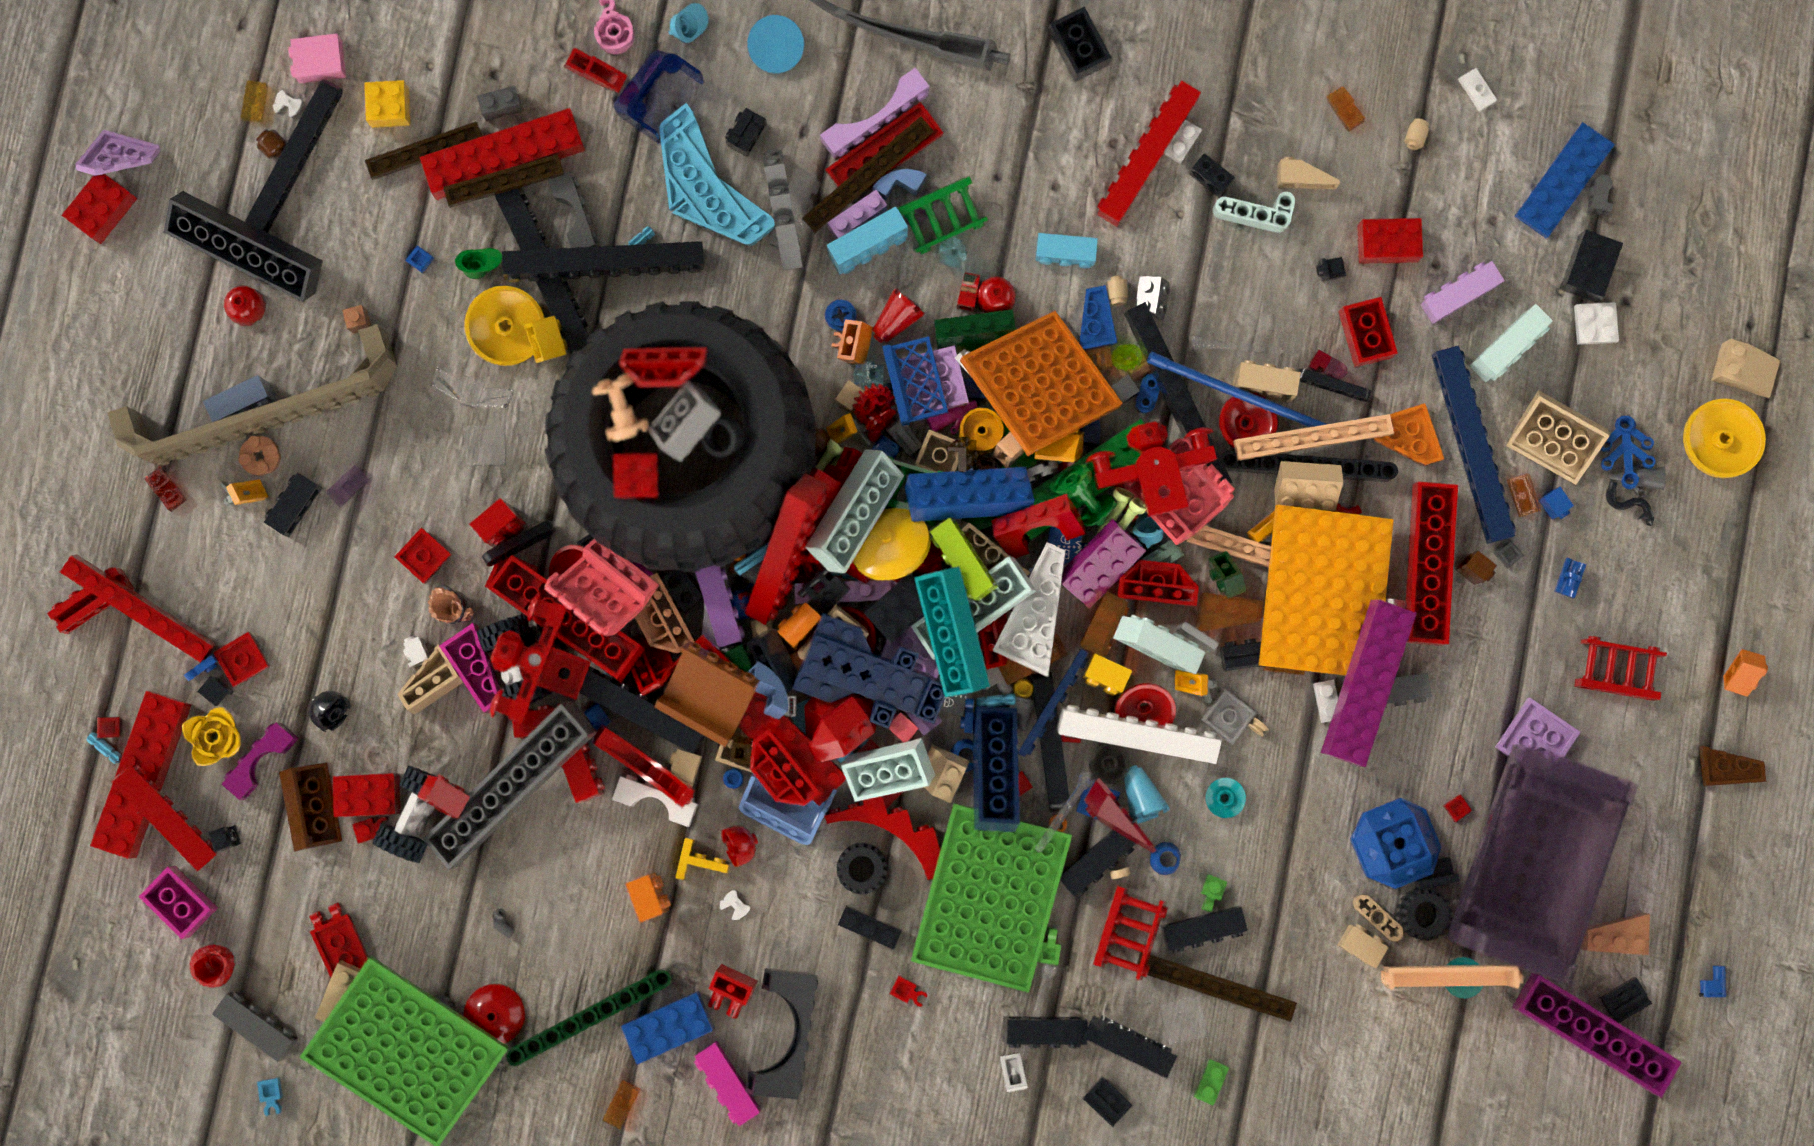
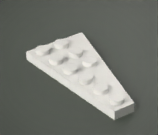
[993,542,1066,677]

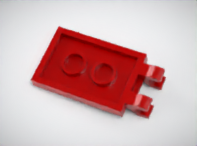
[309,902,369,978]

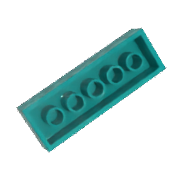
[915,566,990,697]

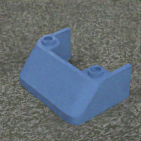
[739,774,837,845]

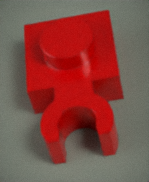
[352,817,388,844]
[889,975,928,1007]

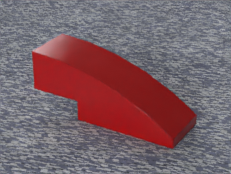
[563,47,628,93]

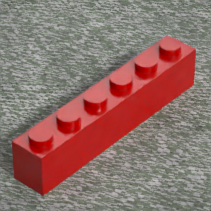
[111,764,217,872]

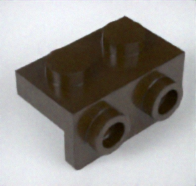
[947,437,979,472]

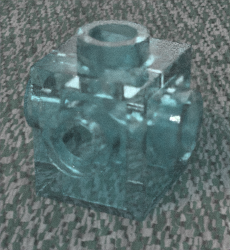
[938,237,968,269]
[853,361,884,390]

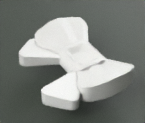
[273,90,303,118]
[720,890,751,920]

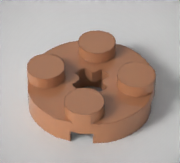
[238,436,281,476]

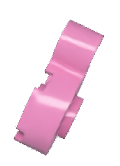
[594,0,635,55]

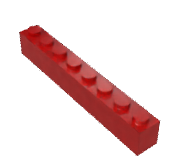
[1097,80,1201,227]
[60,554,216,663]

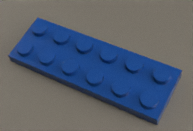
[1514,122,1615,239]

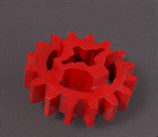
[852,383,896,425]

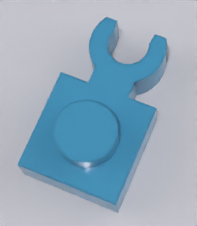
[257,1077,283,1116]

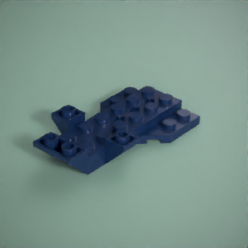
[793,613,945,728]

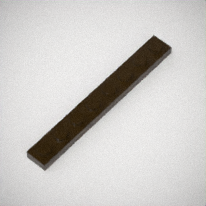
[802,116,933,234]
[1136,952,1297,1022]

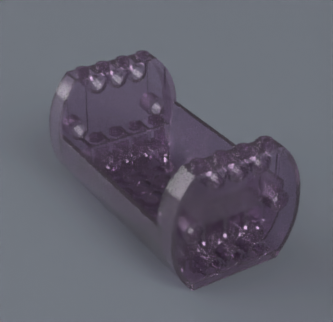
[1446,745,1639,985]

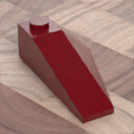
[1084,778,1156,853]

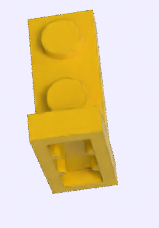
[675,838,730,880]

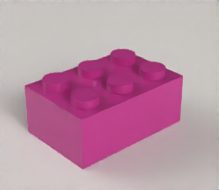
[138,866,218,940]

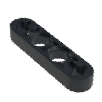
[1297,368,1372,402]
[482,520,556,567]

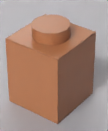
[342,305,371,334]

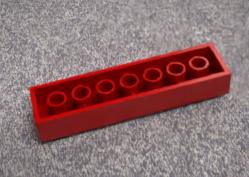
[420,108,585,200]
[745,473,827,625]
[1405,481,1458,646]
[487,555,645,682]
[90,691,192,859]

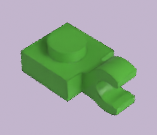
[1200,874,1227,912]
[1038,927,1061,965]

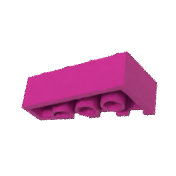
[439,623,501,713]

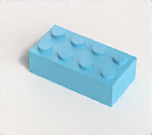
[827,206,908,275]

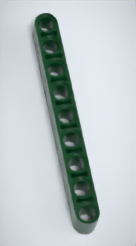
[506,968,673,1066]

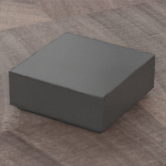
[1494,540,1524,569]

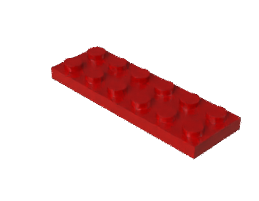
[825,102,944,190]

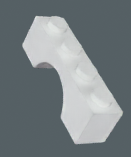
[612,774,698,827]

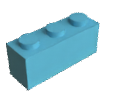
[1035,233,1098,268]

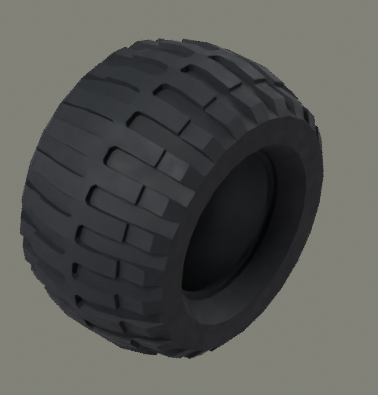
[545,301,816,572]

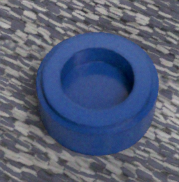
[723,768,744,789]

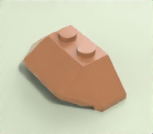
[635,573,694,654]

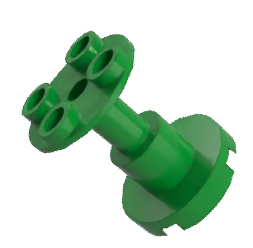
[1055,464,1117,526]

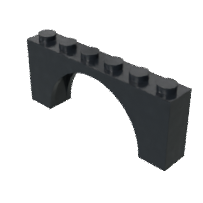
[745,968,818,1099]

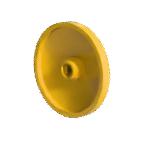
[464,286,544,366]
[1683,398,1766,478]
[853,508,931,580]

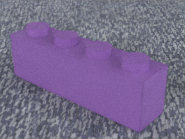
[696,566,745,650]

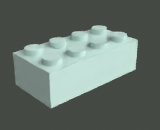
[1469,304,1553,383]
[1113,615,1205,674]
[841,739,935,802]

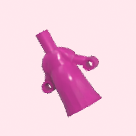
[926,400,978,435]

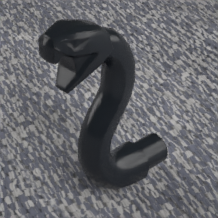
[1606,481,1654,526]

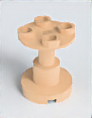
[592,374,650,441]

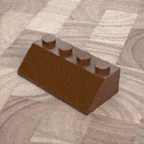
[279,762,342,852]

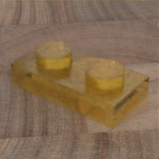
[240,80,268,123]

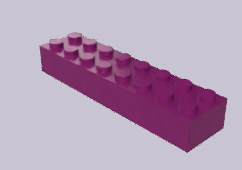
[1320,599,1416,768]
[1512,973,1682,1098]

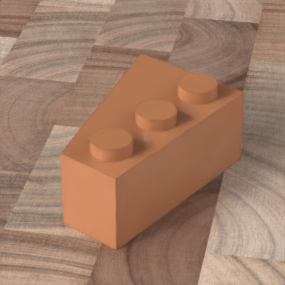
[1580,912,1650,955]

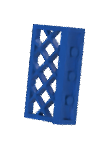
[882,336,948,426]

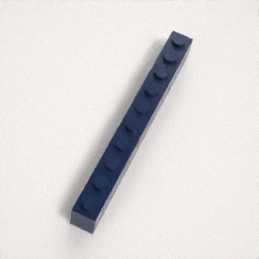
[1431,345,1516,544]

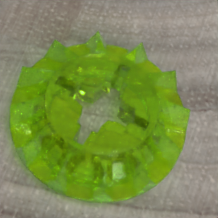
[1111,344,1143,372]

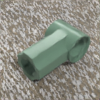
[1142,540,1185,563]

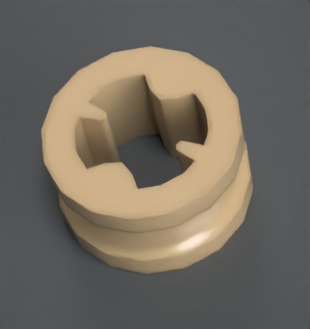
[1248,718,1269,737]

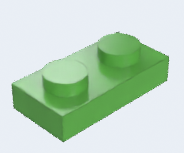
[1194,1058,1229,1106]

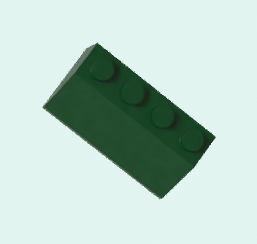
[934,310,1016,355]

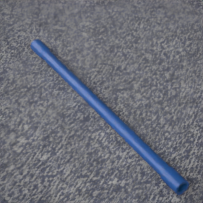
[1147,352,1327,427]

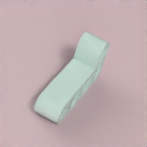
[1213,192,1295,233]

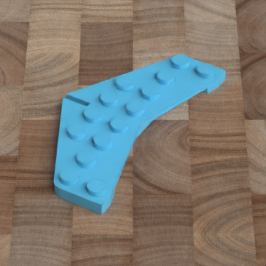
[659,103,775,246]

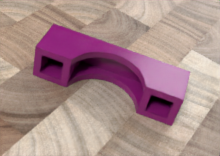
[221,722,299,800]

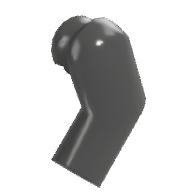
[493,909,515,938]

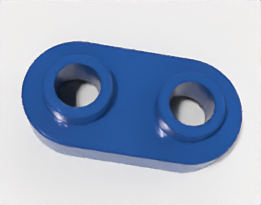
[1135,374,1160,414]

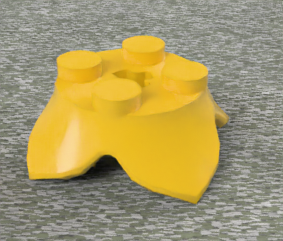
[182,707,241,766]

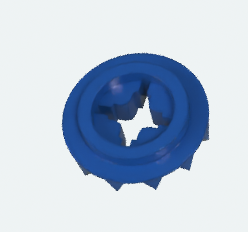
[825,300,856,331]

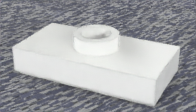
[1458,68,1497,112]

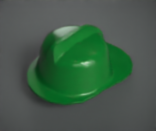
[455,248,502,279]

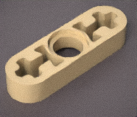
[1353,894,1403,941]

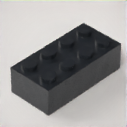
[1083,1015,1177,1079]

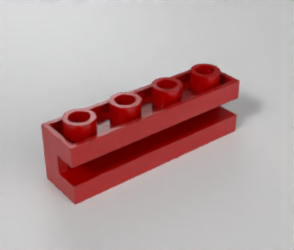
[47,567,135,634]

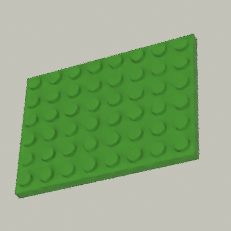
[911,803,1072,993]
[300,956,509,1146]

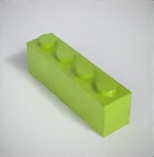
[930,518,998,601]

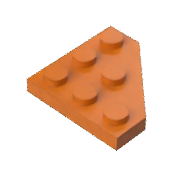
[1373,403,1444,466]

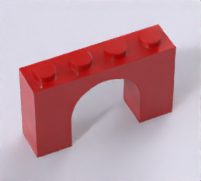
[991,494,1086,559]

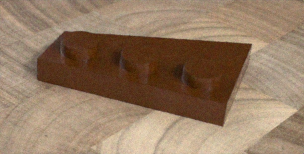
[1699,746,1766,786]

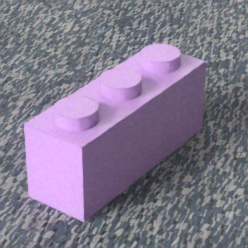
[827,190,887,239]

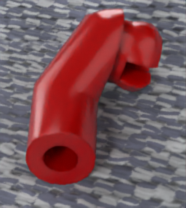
[1331,504,1362,515]

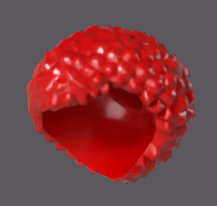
[189,944,235,988]

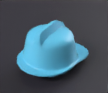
[668,3,708,43]
[1132,511,1164,548]

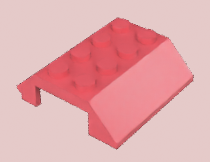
[1124,438,1235,545]
[545,539,659,636]

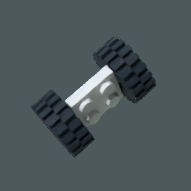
[477,614,554,703]
[372,766,454,863]

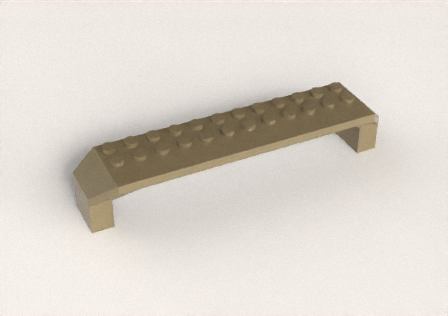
[107,324,397,466]

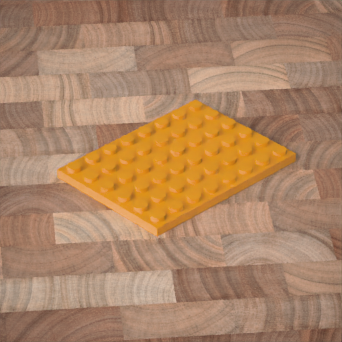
[1259,505,1394,676]

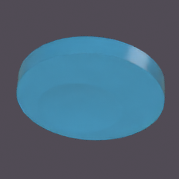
[747,15,804,73]

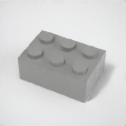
[648,381,721,461]

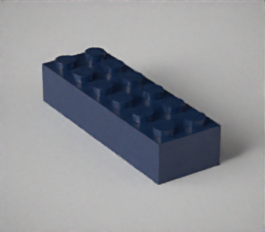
[973,706,1020,832]

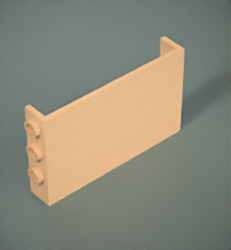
[1381,964,1523,989]

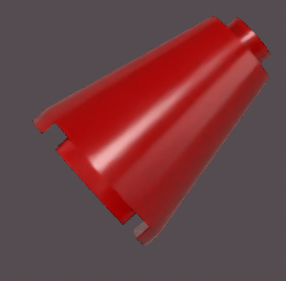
[872,288,925,343]

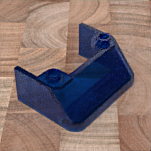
[614,50,704,144]

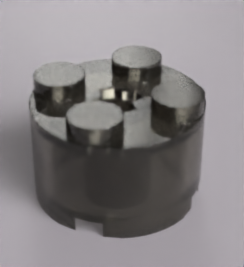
[1087,744,1130,784]

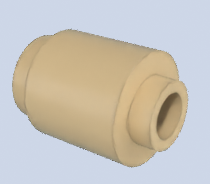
[1404,119,1429,150]
[1107,276,1128,306]

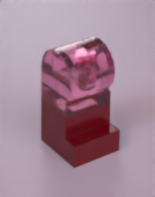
[1307,350,1347,380]

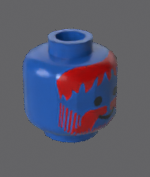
[730,589,751,620]

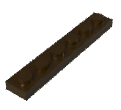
[365,121,482,180]
[443,154,564,208]

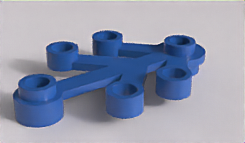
[1600,415,1656,489]

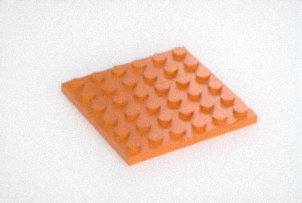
[960,311,1123,456]

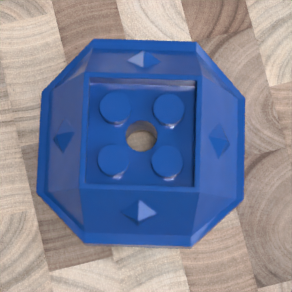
[1350,798,1442,889]

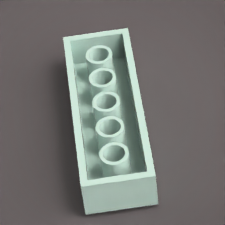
[805,449,904,574]
[911,557,1037,660]

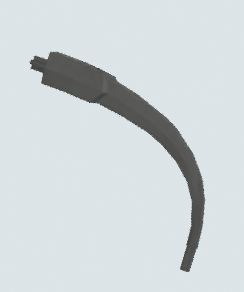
[810,0,1011,72]

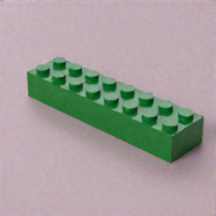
[1024,419,1144,542]

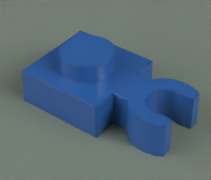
[184,654,218,682]
[960,698,974,734]

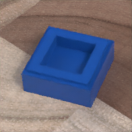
[405,245,434,273]

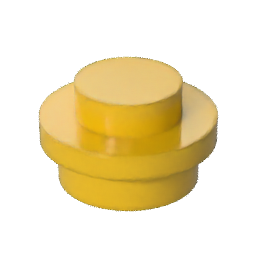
[1013,679,1033,699]

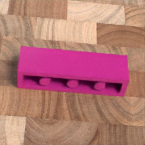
[694,1041,761,1126]

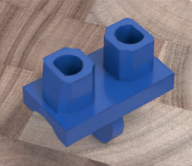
[1554,557,1587,598]

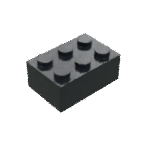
[1048,6,1112,82]
[1560,229,1623,303]
[864,573,924,643]

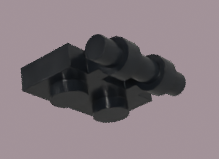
[797,567,850,616]

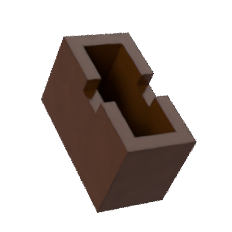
[1456,551,1497,585]

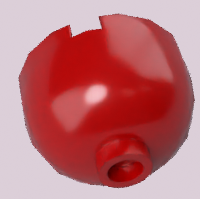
[977,276,1016,313]
[224,286,266,326]
[721,825,758,867]

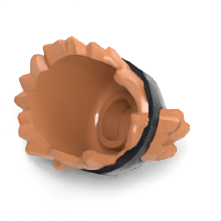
[428,584,474,624]

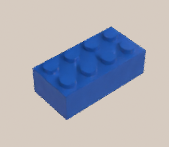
[621,991,715,1065]

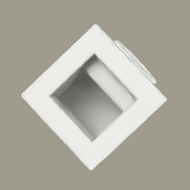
[403,635,430,668]

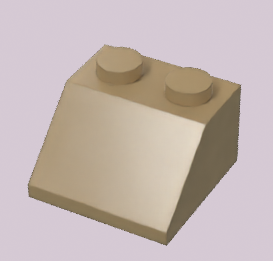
[924,744,969,803]

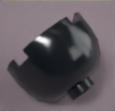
[309,691,351,732]

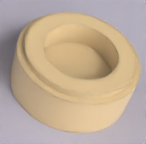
[1110,867,1131,879]

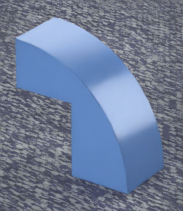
[872,169,927,201]
[749,662,788,719]

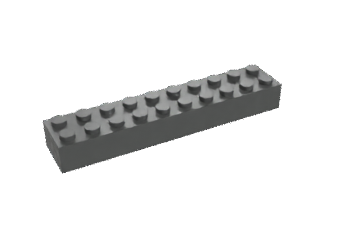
[423,701,597,870]

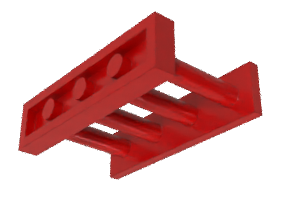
[1574,636,1667,701]
[1093,886,1168,980]

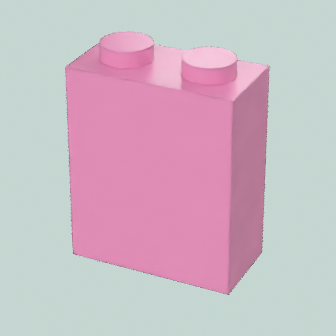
[288,34,346,83]

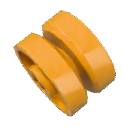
[959,408,1004,455]

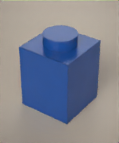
[1538,487,1574,519]

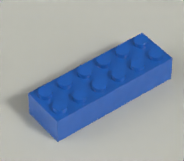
[904,467,1034,522]

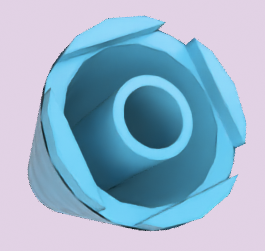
[1123,765,1170,824]

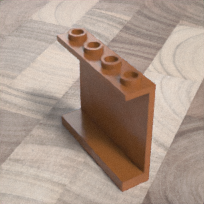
[654,641,760,747]

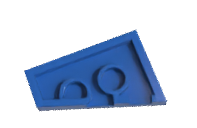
[1079,285,1117,350]

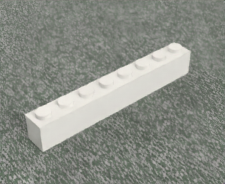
[1056,705,1222,764]

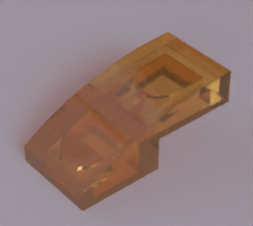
[1327,86,1365,132]
[602,1080,641,1130]

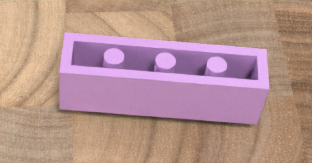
[1420,261,1504,324]

